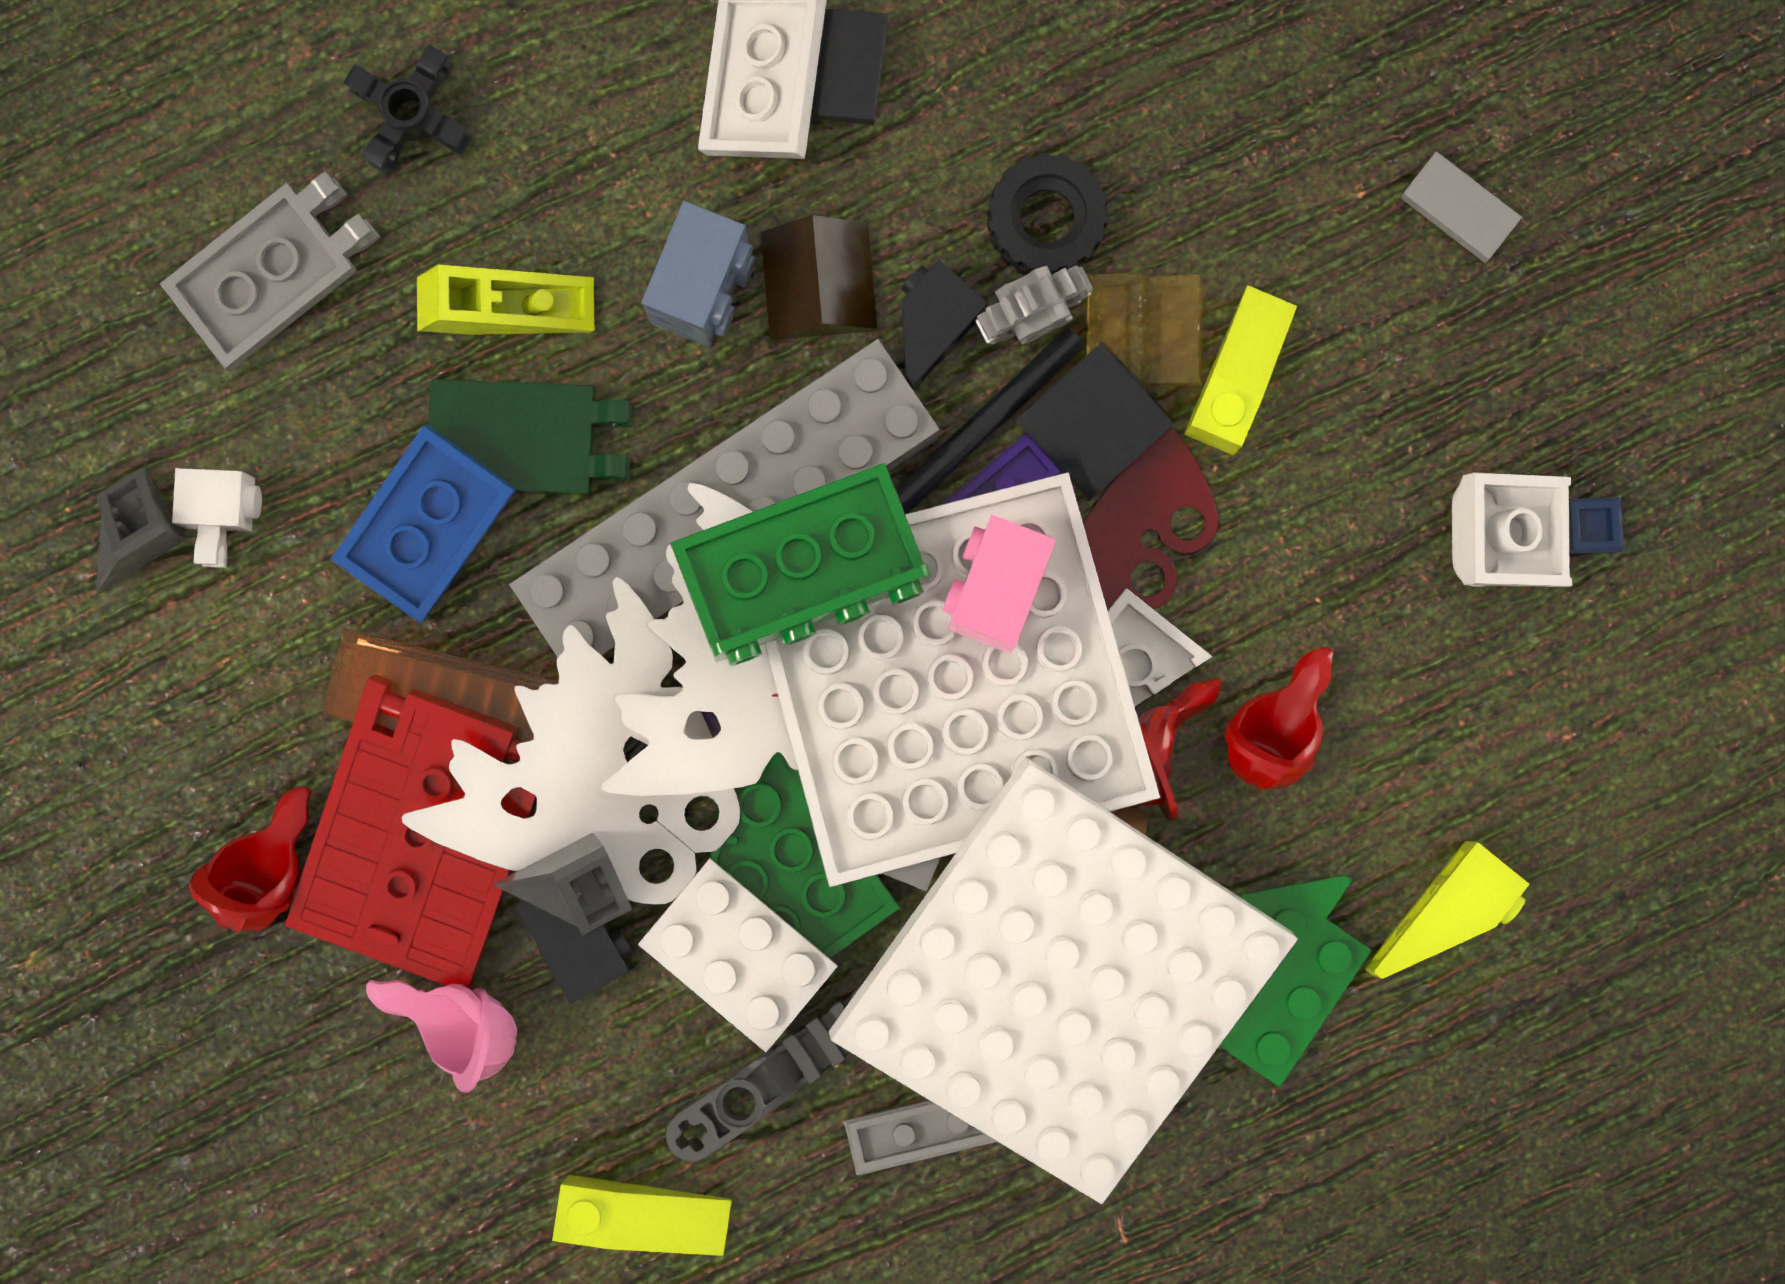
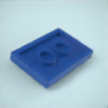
[330,425,517,624]

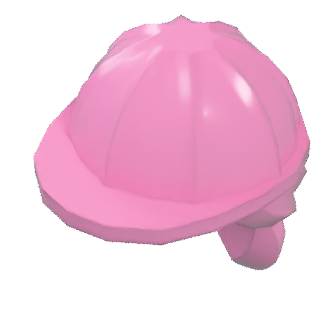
[366,979,517,1093]

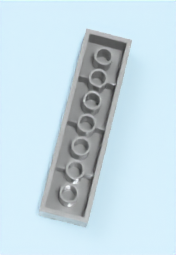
[509,339,940,660]

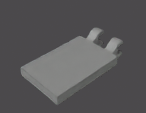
[160,171,380,371]

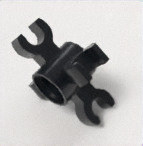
[343,45,472,175]

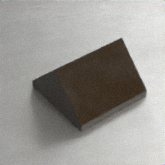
[760,215,877,340]

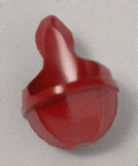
[1224,647,1334,790]
[1137,677,1222,821]
[188,787,312,933]

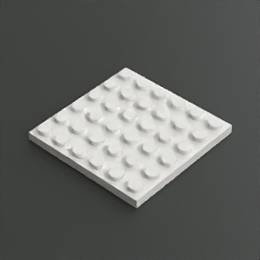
[765,473,1160,887]
[828,757,1298,1204]

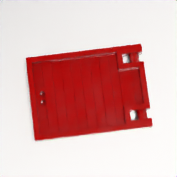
[285,674,537,989]

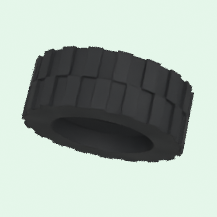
[987,153,1108,276]

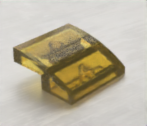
[1087,272,1203,386]

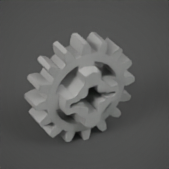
[975,265,1093,345]

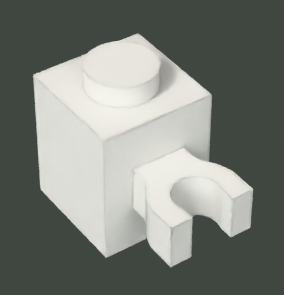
[172,468,262,568]

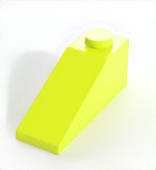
[417,265,595,335]
[1184,285,1297,455]
[1363,841,1530,979]
[552,1175,732,1256]

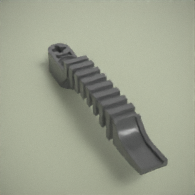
[666,986,861,1161]

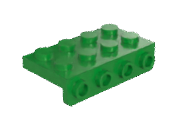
[670,463,932,666]

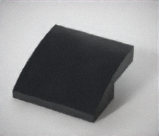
[810,9,888,126]
[1016,341,1176,501]

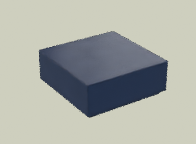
[1569,497,1624,555]

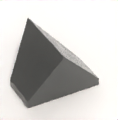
[95,467,188,596]
[492,833,632,936]

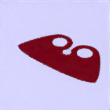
[1083,428,1218,610]

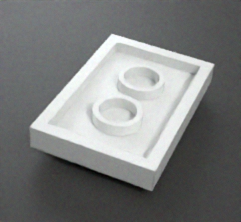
[698,0,827,159]
[638,858,838,1052]

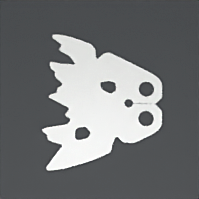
[602,483,798,797]
[402,577,740,904]

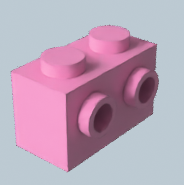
[942,514,1056,654]

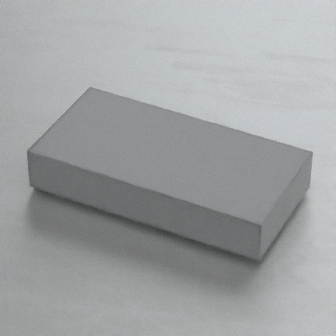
[1400,151,1522,263]

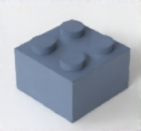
[641,200,756,348]

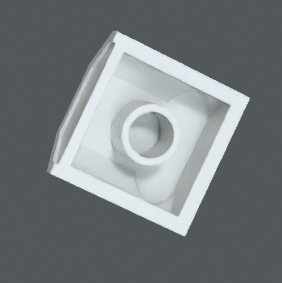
[1452,473,1572,587]

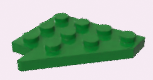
[711,752,900,958]
[1219,875,1372,1087]

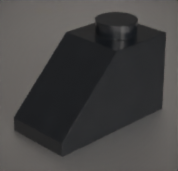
[901,260,988,391]
[516,901,636,1004]

